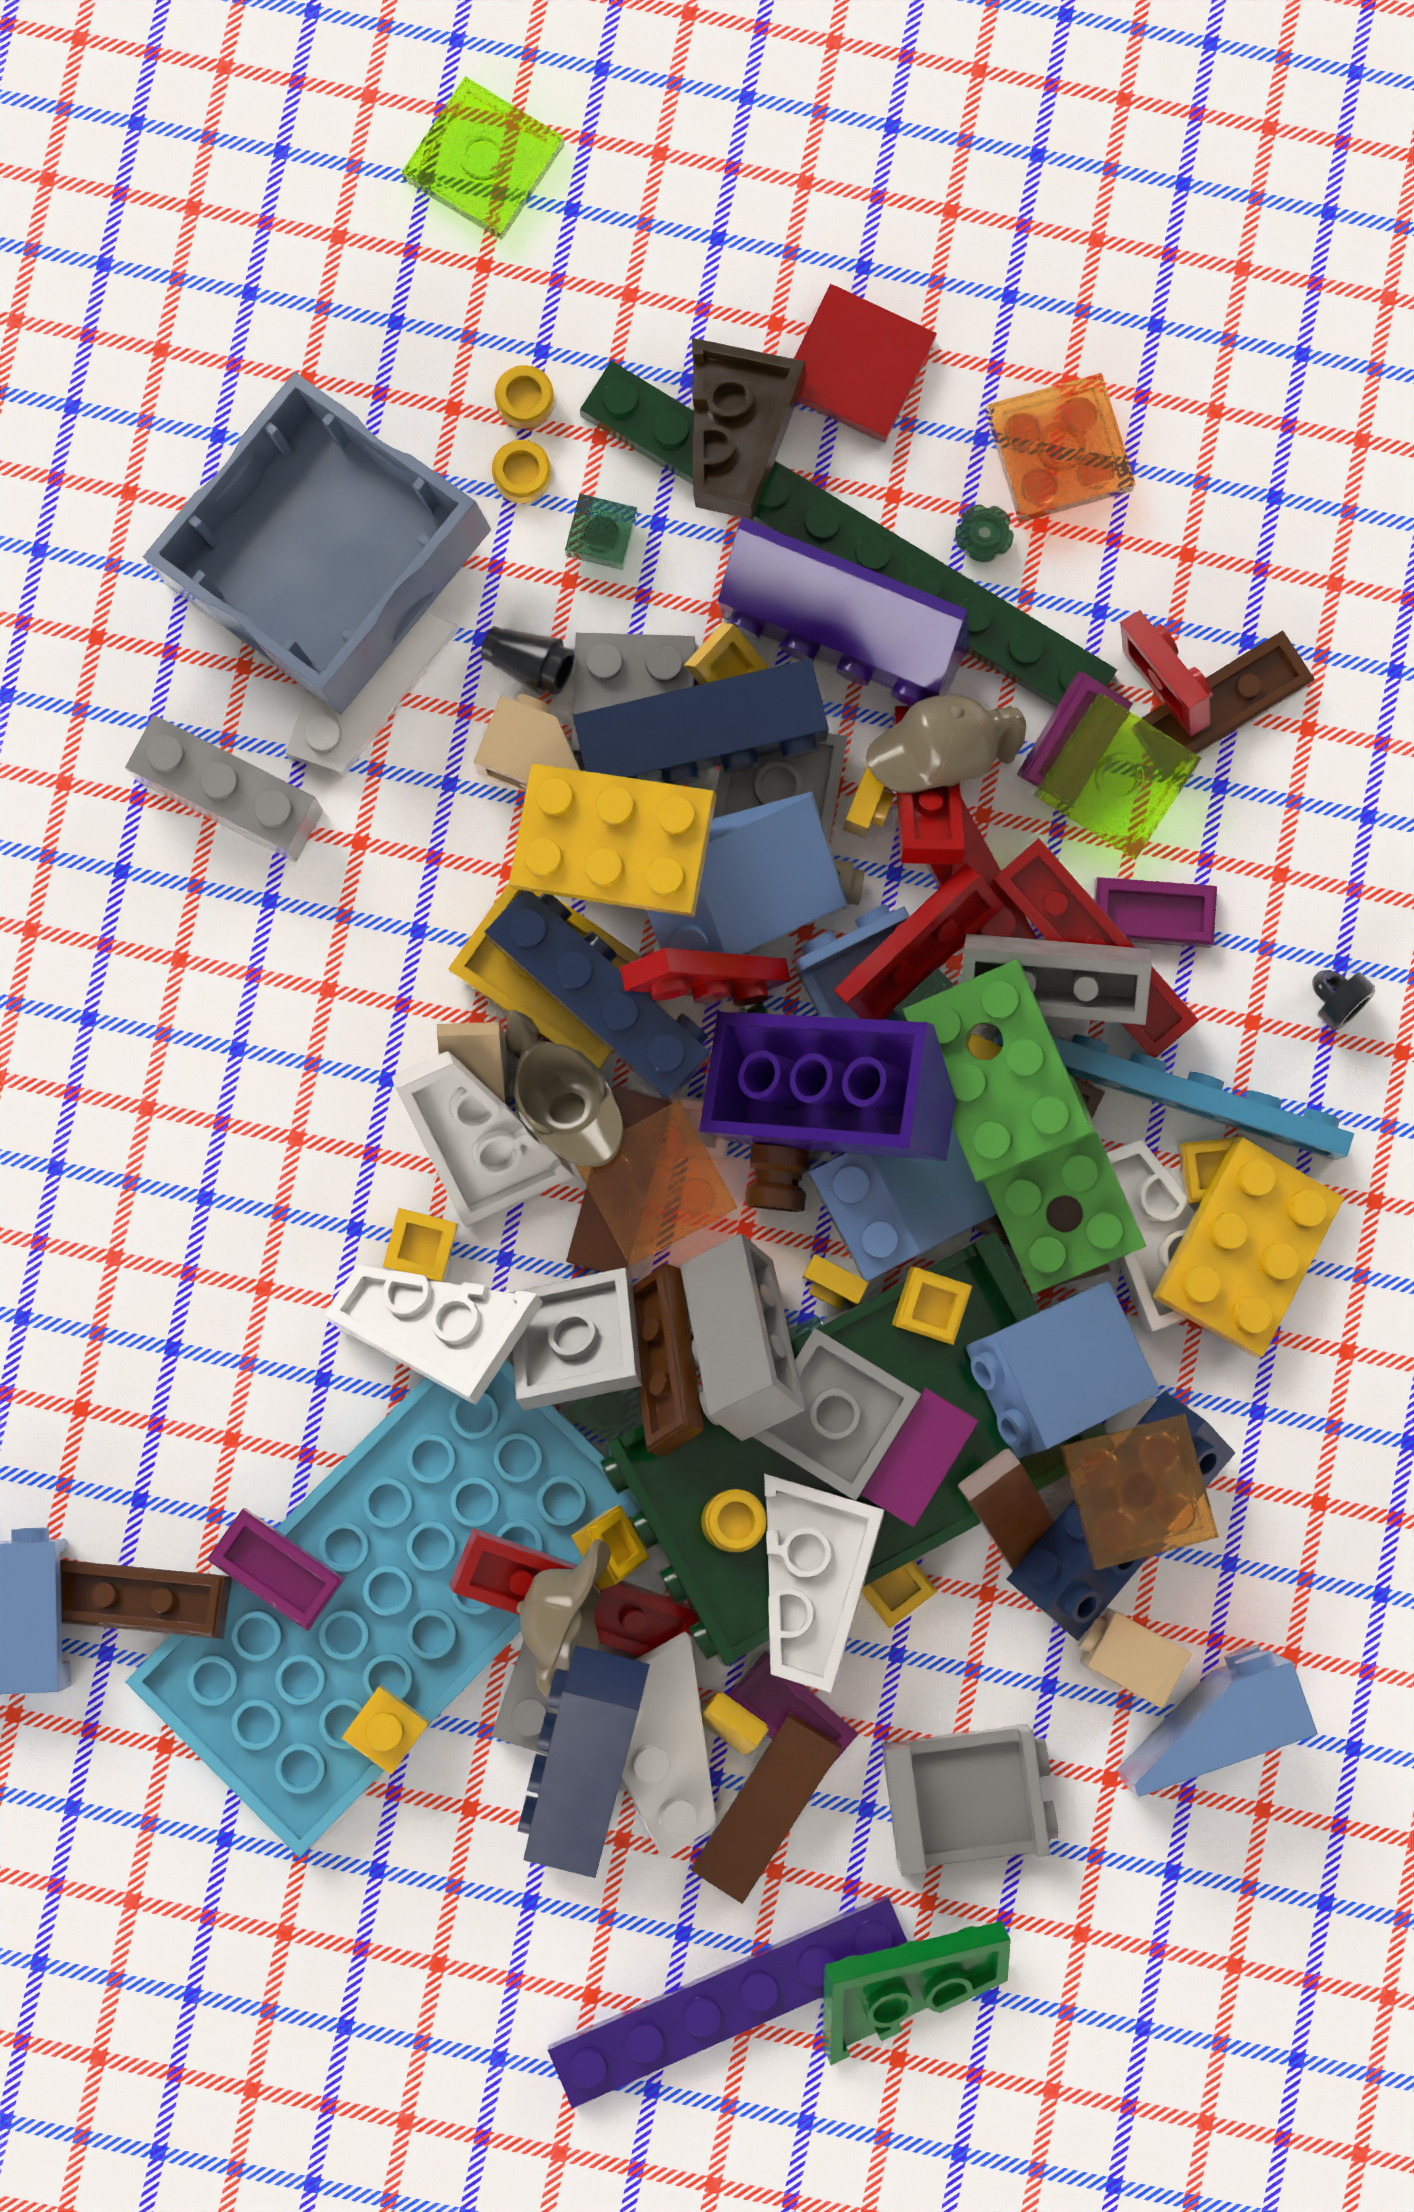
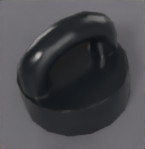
[1312,970,1376,1030]

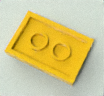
[509,763,717,917]
[448,883,642,1070]
[1152,1137,1344,1358]

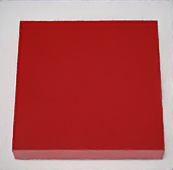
[793,283,937,443]

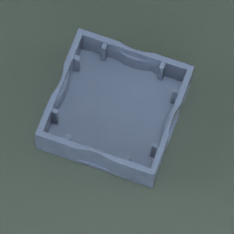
[142,371,492,715]

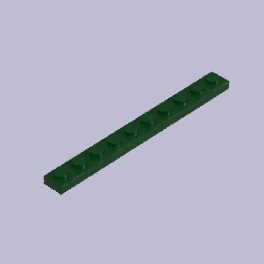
[580,360,1118,707]

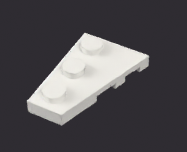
[285,613,459,777]
[391,1051,575,1227]
[1107,1140,1195,1334]
[324,1265,543,1405]
[764,1474,886,1693]
[621,1632,717,1857]

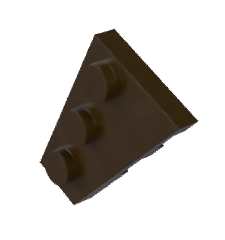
[692,338,807,520]

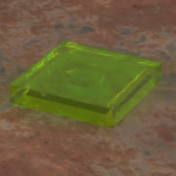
[401,76,565,241]
[1034,693,1202,860]

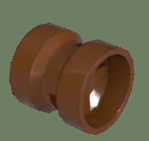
[745,1144,811,1212]

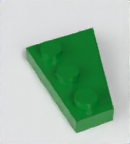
[823,1921,1011,2066]

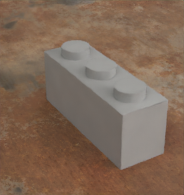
[125,714,323,862]
[961,934,1152,1025]
[680,1233,805,1441]

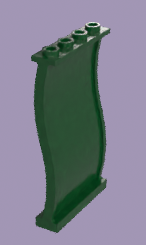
[600,1231,1115,1667]

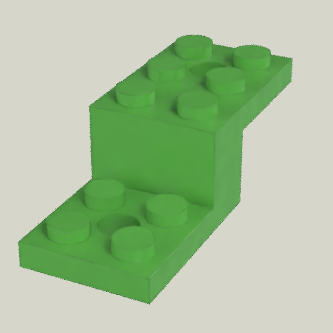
[903,959,1147,1294]

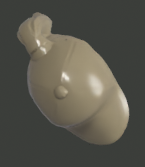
[866,694,1026,793]
[505,1010,624,1167]
[517,1539,611,1698]

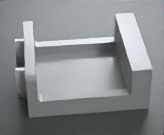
[881,1724,1058,1876]

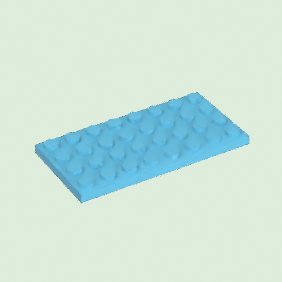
[125,1359,638,1858]

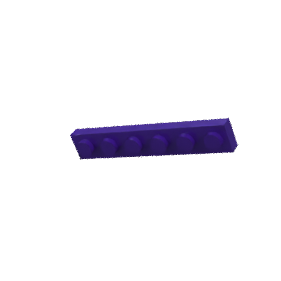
[547,1894,908,2109]

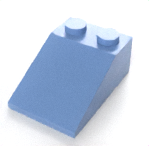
[646,791,847,954]
[809,1126,997,1282]
[1117,1645,1318,1797]

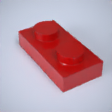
[1120,610,1213,737]

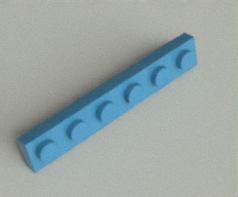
[993,1024,1355,1160]

